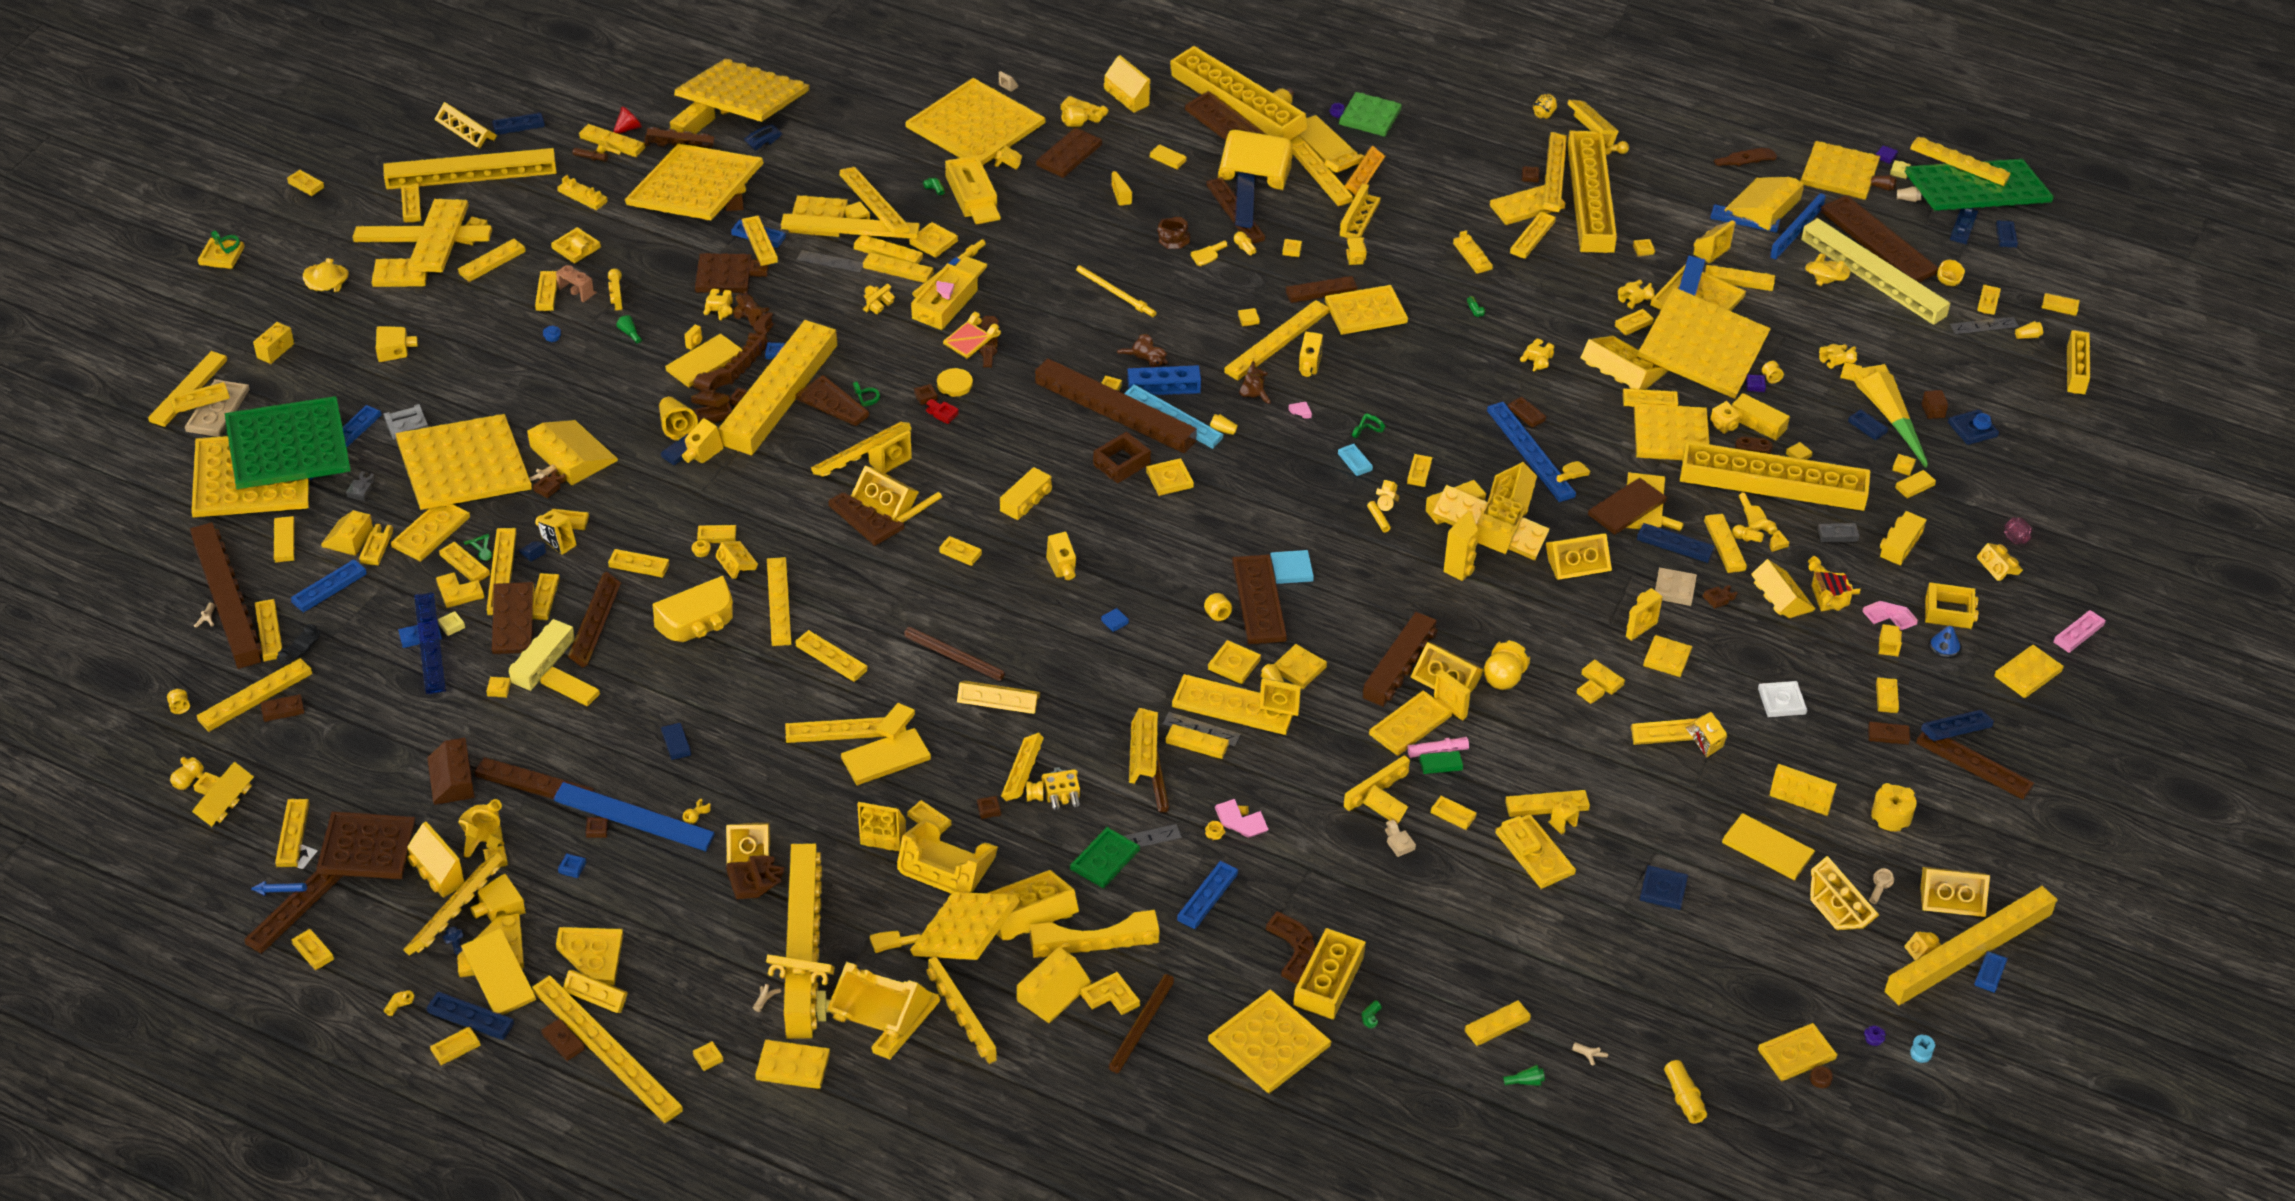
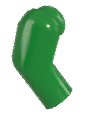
[923,178,945,195]
[1467,296,1485,317]
[1361,1000,1382,1029]

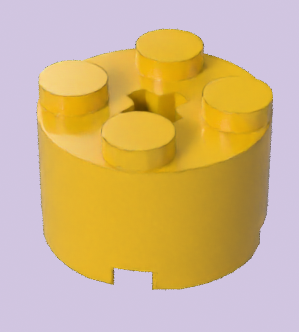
[1871,783,1916,831]

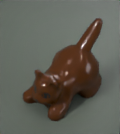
[733,290,769,327]
[1117,334,1168,367]
[1239,361,1271,404]

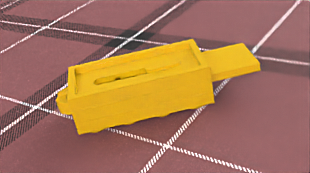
[945,155,1000,224]
[911,256,987,330]

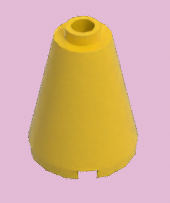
[659,397,698,440]

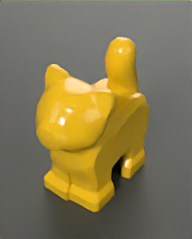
[1618,279,1655,309]
[703,289,733,321]
[1520,338,1554,372]
[1819,344,1857,369]

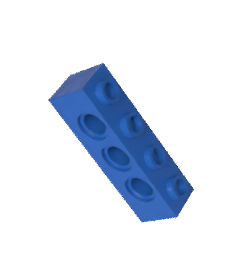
[1127,365,1201,395]

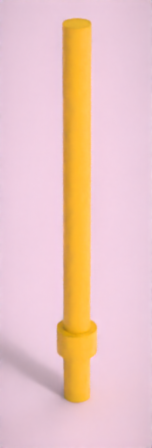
[912,239,986,298]
[1076,265,1156,317]

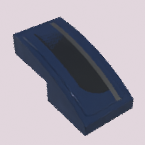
[744,124,783,151]

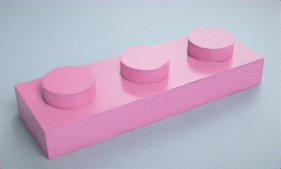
[2054,610,2106,653]

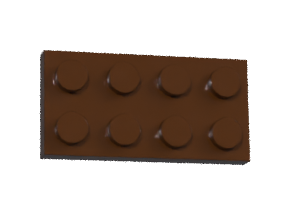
[1036,128,1102,178]
[492,582,534,654]

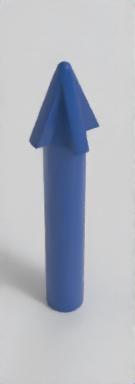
[252,881,307,895]

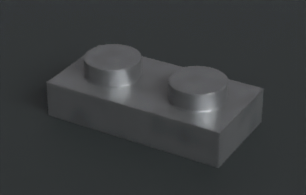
[1818,523,1859,542]

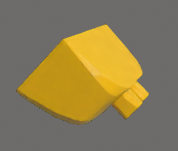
[653,576,733,642]

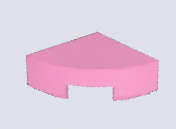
[936,281,954,300]
[1289,402,1312,418]

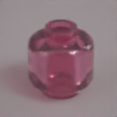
[2004,517,2032,545]

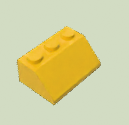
[1104,56,1150,112]
[1488,462,1537,516]
[851,466,919,522]
[1443,510,1478,581]
[1546,533,1612,580]
[1751,559,1816,618]
[1411,642,1484,692]
[407,822,464,898]
[1921,867,1990,917]
[1017,947,1091,1023]

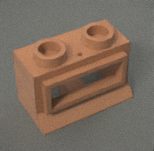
[556,265,597,302]

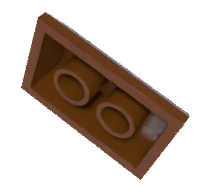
[427,737,475,805]

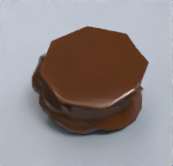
[1157,217,1190,249]

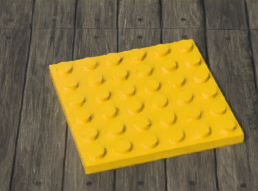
[675,59,809,122]
[906,78,1045,165]
[625,143,764,220]
[1637,287,1771,399]
[395,414,532,510]
[192,436,309,518]

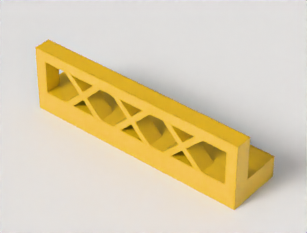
[1568,100,1619,146]
[435,102,497,149]
[1340,184,1381,238]
[957,681,1041,714]
[1129,708,1158,784]

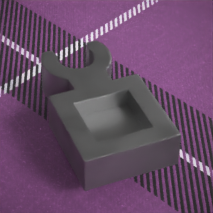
[346,472,375,501]

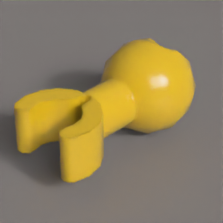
[1604,141,1629,154]
[682,799,711,825]

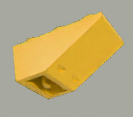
[1476,493,1527,554]
[858,802,906,851]

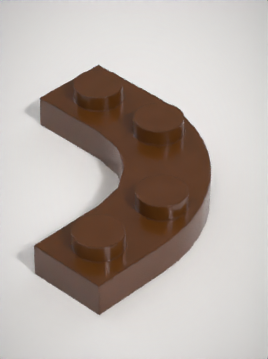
[1266,911,1316,985]

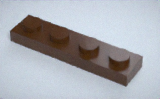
[1286,276,1357,303]

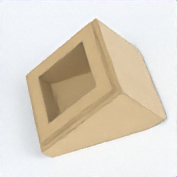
[999,71,1018,92]

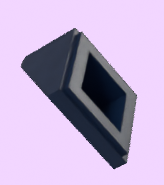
[519,541,546,562]

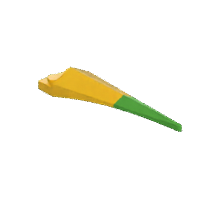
[1852,364,1928,468]

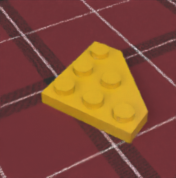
[457,914,524,977]
[556,927,623,985]

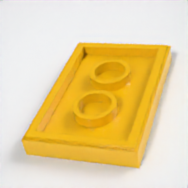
[1758,1023,1837,1081]

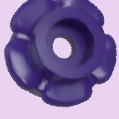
[1329,103,1345,118]
[1864,1026,1886,1046]

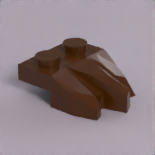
[726,855,784,899]

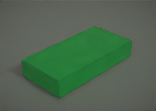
[1419,751,1463,774]

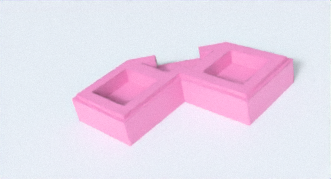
[1863,601,1918,631]
[1215,799,1268,838]

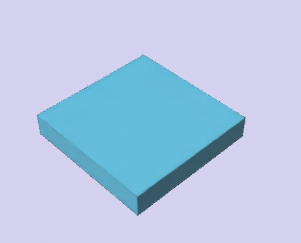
[1270,550,1313,584]

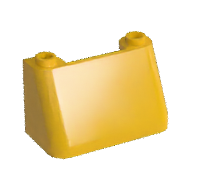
[1218,130,1293,190]
[897,819,998,894]
[827,962,933,1039]

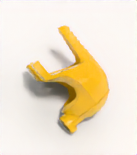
[458,799,505,858]

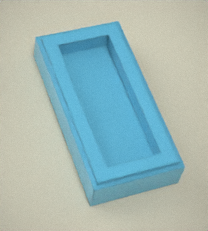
[1338,444,1373,476]

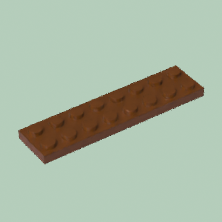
[1820,195,1938,282]

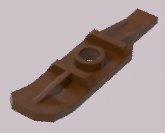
[1714,148,1777,167]
[979,316,998,368]

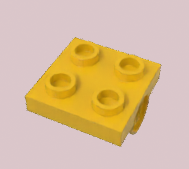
[551,227,601,263]

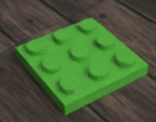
[1339,92,1402,136]

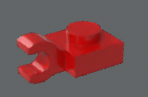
[926,399,959,424]

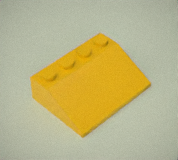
[1725,177,1804,230]
[1581,336,1669,390]
[527,420,618,485]
[986,870,1079,940]

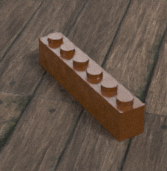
[1363,612,1438,707]

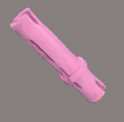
[1408,737,1469,758]

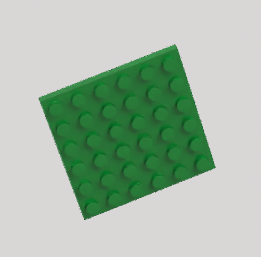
[224,396,351,489]

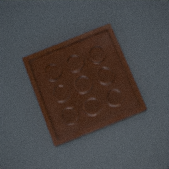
[316,812,415,879]

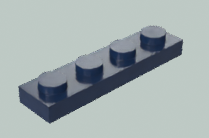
[1637,523,1715,563]
[1921,710,1994,741]
[426,992,514,1040]

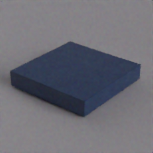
[1948,409,1999,445]
[1640,865,1688,910]

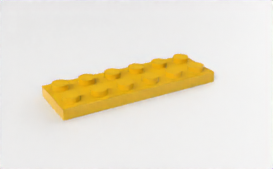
[408,199,469,272]
[1432,485,1549,560]
[1172,674,1293,735]
[403,853,503,955]

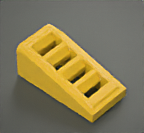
[1111,171,1132,206]

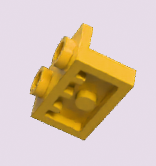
[716,541,758,579]

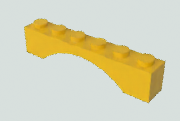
[1030,910,1159,958]

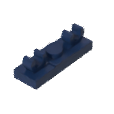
[1950,208,1978,244]

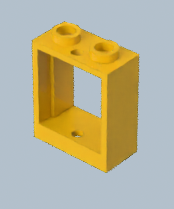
[1925,583,1978,629]

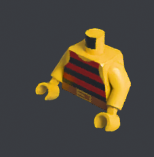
[1808,556,1860,611]

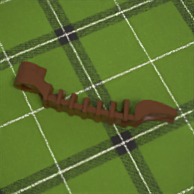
[693,312,774,392]

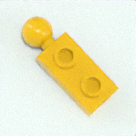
[608,269,622,310]

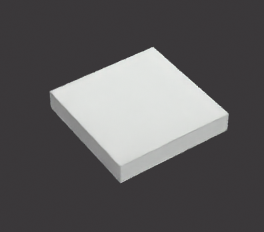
[1758,681,1807,717]

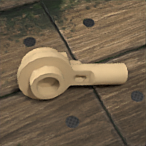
[1869,868,1894,904]

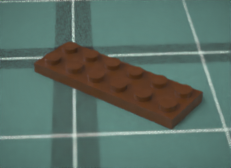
[1185,91,1267,140]
[1232,555,1287,644]

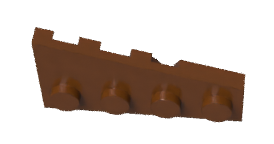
[644,127,714,149]
[795,375,869,426]
[828,492,904,546]

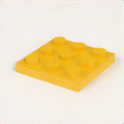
[788,196,848,237]

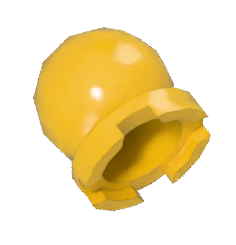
[1484,640,1530,690]

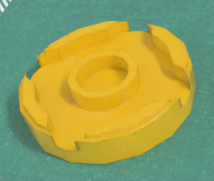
[937,368,973,397]

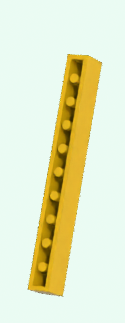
[384,148,556,189]
[1884,886,2057,1006]

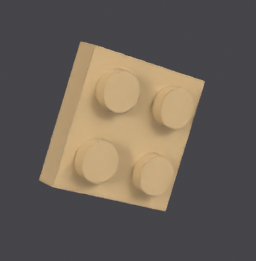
[1655,567,1697,606]

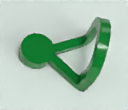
[211,230,240,253]
[853,381,880,407]
[1352,414,1385,438]
[464,534,492,561]

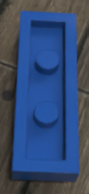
[731,220,786,248]

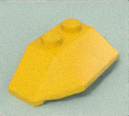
[1810,856,1879,930]

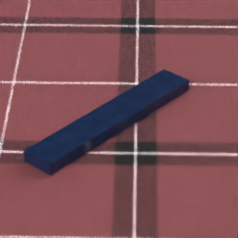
[1235,172,1255,228]

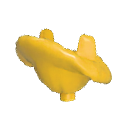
[1805,253,1850,287]
[303,258,349,292]

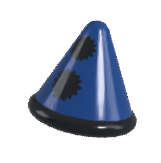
[1929,626,1962,658]

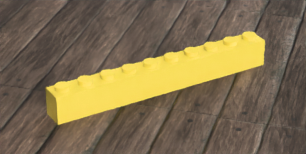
[1801,218,1950,325]

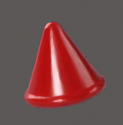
[614,106,642,134]

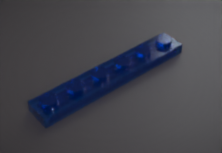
[414,593,446,694]

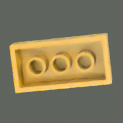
[1294,928,1366,1020]

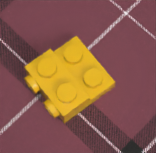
[1626,588,1663,641]

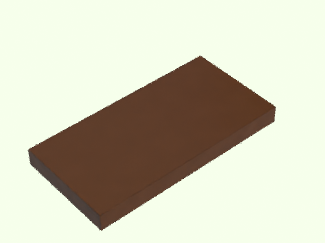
[1588,477,1667,535]

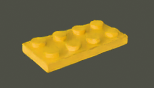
[1490,185,1565,225]

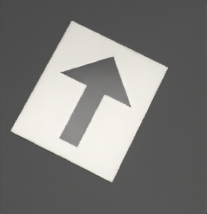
[297,845,318,869]

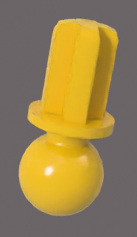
[1234,232,1256,255]
[1732,525,1764,542]

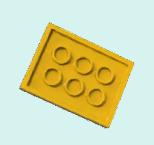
[1325,285,1408,335]

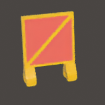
[943,312,1001,359]

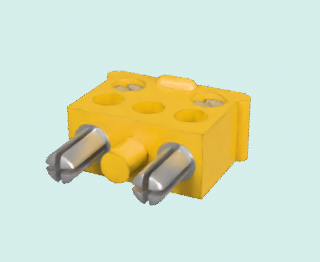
[1042,767,1080,810]

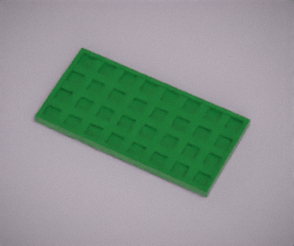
[1904,159,2054,211]

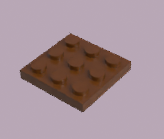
[695,253,752,293]

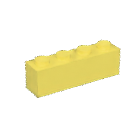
[509,619,575,691]

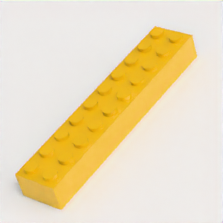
[1170,46,1307,140]
[1567,131,1617,253]
[718,320,837,455]
[1680,441,1870,511]
[784,844,822,1039]

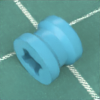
[1910,1035,1935,1063]

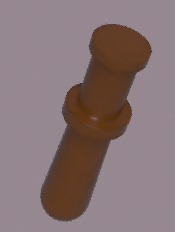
[572,148,608,162]

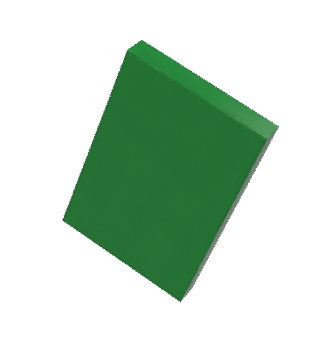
[1070,827,1140,889]

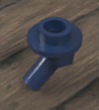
[442,926,464,955]

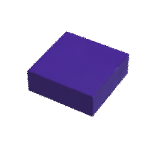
[1876,145,1898,164]
[1746,375,1766,392]

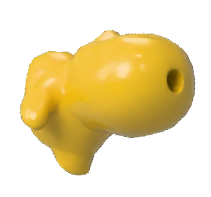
[170,757,204,790]

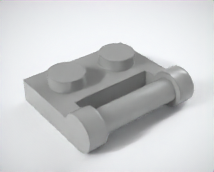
[383,404,428,440]

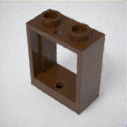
[1093,431,1151,484]

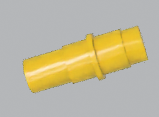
[1664,1060,1707,1123]

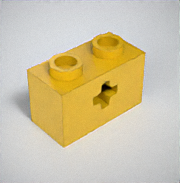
[253,322,294,364]

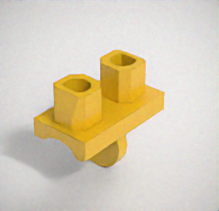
[863,283,895,315]
[1376,480,1399,511]

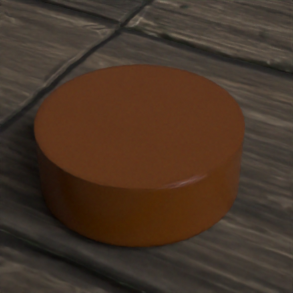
[1810,1066,1833,1088]

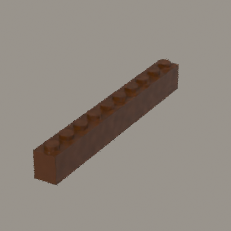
[1035,358,1197,454]
[190,522,262,669]

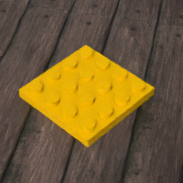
[1801,141,1880,200]
[1650,264,1746,311]
[1634,404,1709,460]
[910,892,1020,960]
[1208,989,1331,1094]

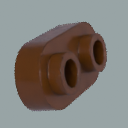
[1735,437,1773,454]

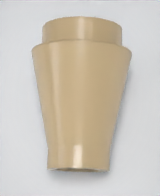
[1897,186,1921,202]

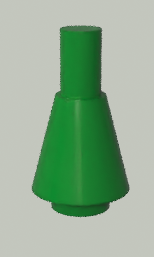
[616,315,642,344]
[1503,1065,1545,1086]

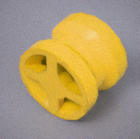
[1762,361,1784,384]
[167,689,190,714]
[1026,781,1043,802]

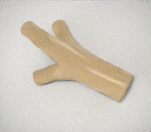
[529,465,556,481]
[194,603,216,628]
[753,984,781,1012]
[1572,1042,1608,1066]

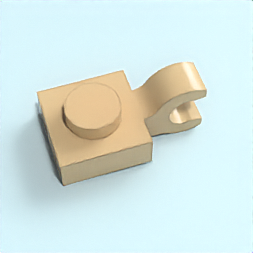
[1385,820,1416,857]

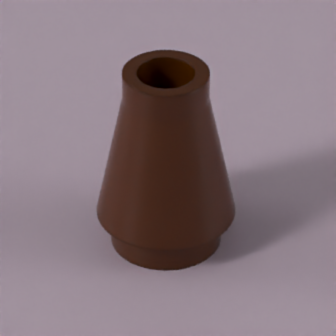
[1871,175,1897,191]

